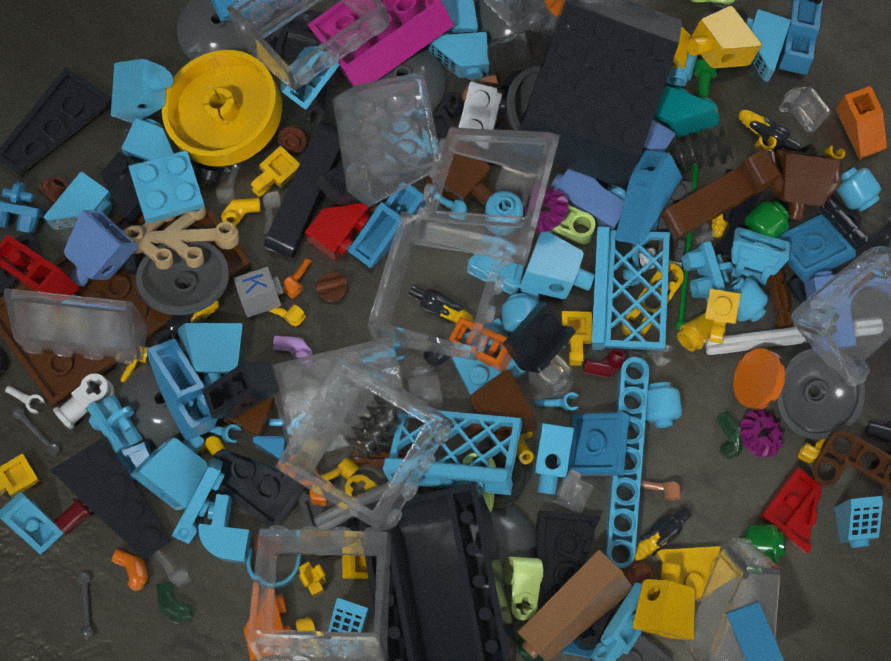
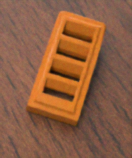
[447,316,512,372]

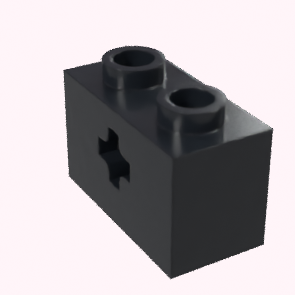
[202,362,280,419]

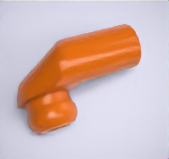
[111,547,148,591]

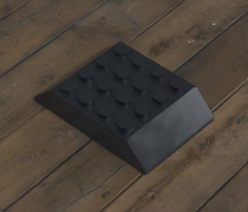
[512,0,682,189]
[357,482,517,661]

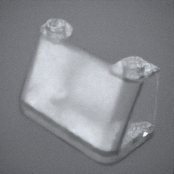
[791,246,891,388]

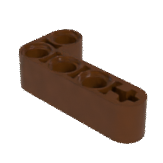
[660,149,781,240]
[812,431,891,492]

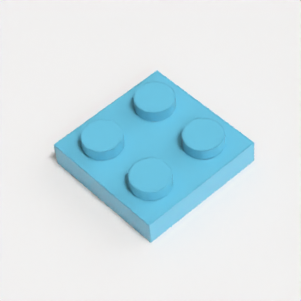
[128,151,204,224]
[445,318,526,396]

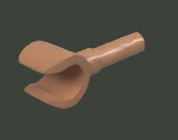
[640,480,681,501]

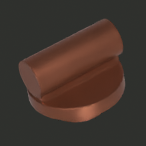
[278,125,310,153]
[38,177,68,205]
[316,272,348,302]

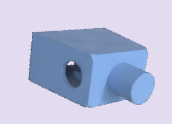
[64,210,138,287]

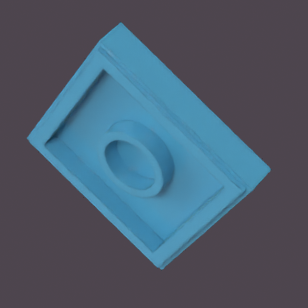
[778,213,856,283]
[567,412,629,476]

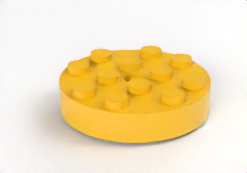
[162,50,282,166]

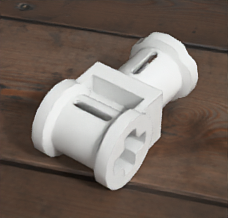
[53,373,115,430]

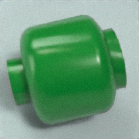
[745,201,790,239]
[739,524,785,565]

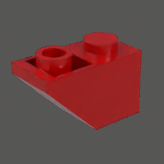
[305,202,371,261]

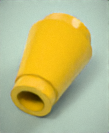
[677,312,714,351]

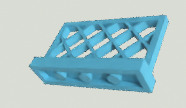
[592,227,670,351]
[383,407,522,495]

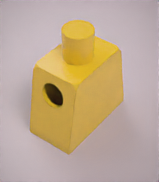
[687,6,762,69]
[632,563,695,640]

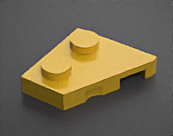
[656,546,741,601]

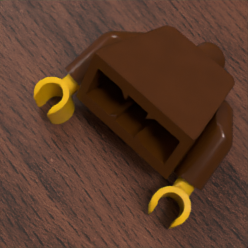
[755,136,845,220]

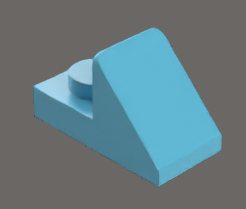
[0,491,64,555]

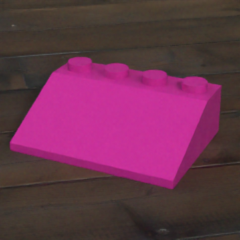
[307,0,454,93]

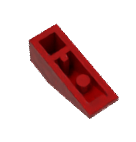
[0,235,79,311]

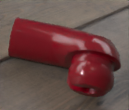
[582,348,626,378]

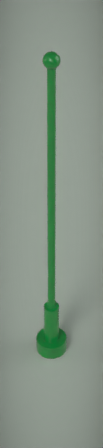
[674,59,717,331]

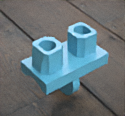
[681,241,734,302]
[87,395,143,453]

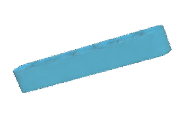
[604,357,649,570]

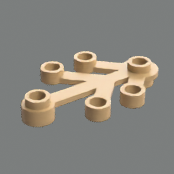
[123,204,239,269]

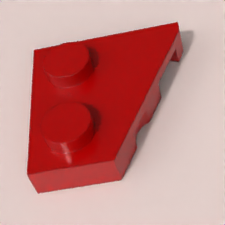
[759,467,822,553]

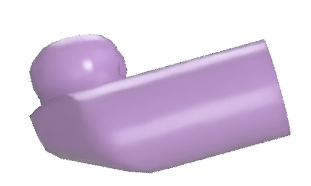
[273,335,313,367]

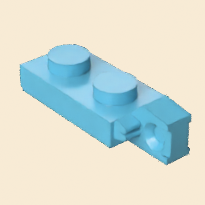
[172,457,225,544]
[591,583,642,661]

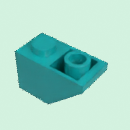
[653,85,721,138]

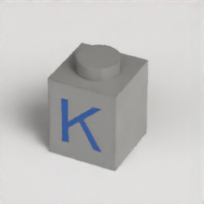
[233,267,283,318]

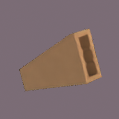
[517,550,632,661]

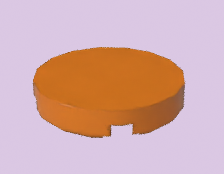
[733,348,786,409]

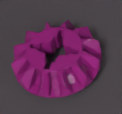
[524,187,569,233]
[740,409,784,458]

